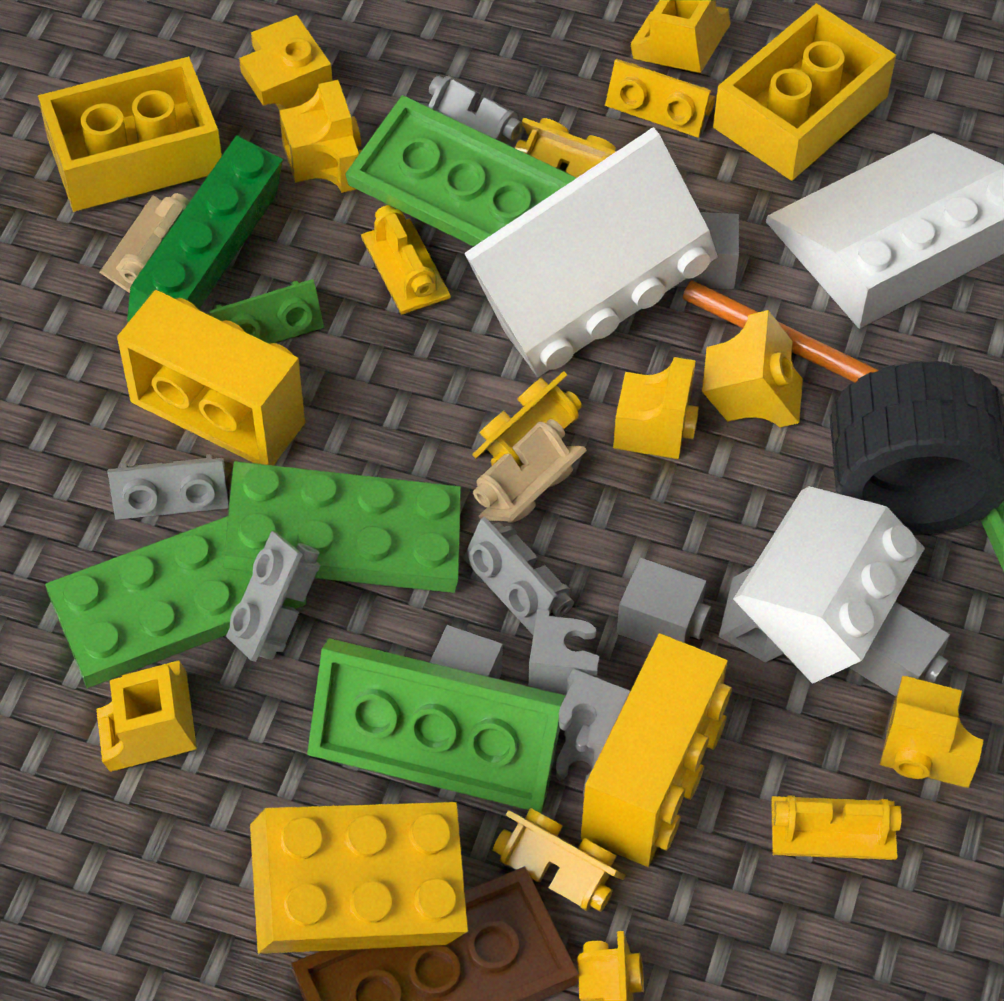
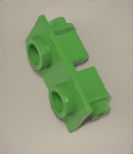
[207,279,324,344]

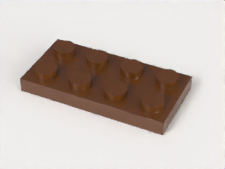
[291,866,579,1001]

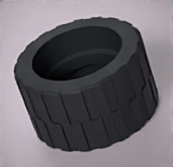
[830,361,1004,535]

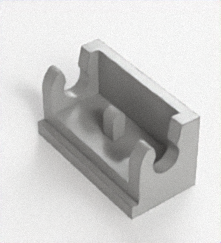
[528,609,599,695]
[556,668,630,797]

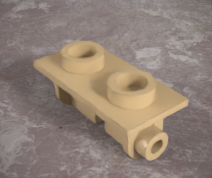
[99,193,189,293]
[473,419,587,523]

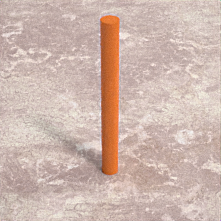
[683,280,879,383]

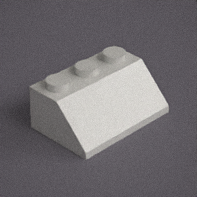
[733,486,925,684]

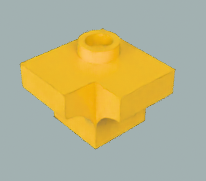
[631,0,731,73]
[239,15,332,110]
[279,80,361,193]
[702,310,803,428]
[613,357,699,459]
[96,660,197,772]
[880,675,983,788]

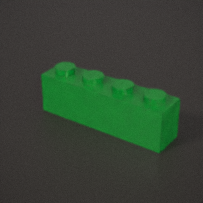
[127,135,283,322]

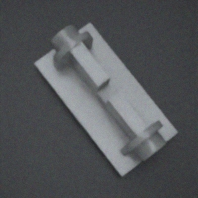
[418,75,523,147]
[108,454,229,520]
[463,517,574,635]
[226,531,320,662]

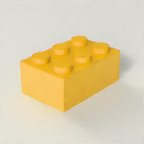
[713,3,896,181]
[38,56,222,212]
[117,289,305,466]
[581,633,732,867]
[250,802,468,954]

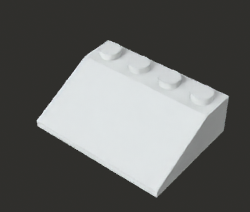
[464,127,718,377]
[766,133,1004,329]

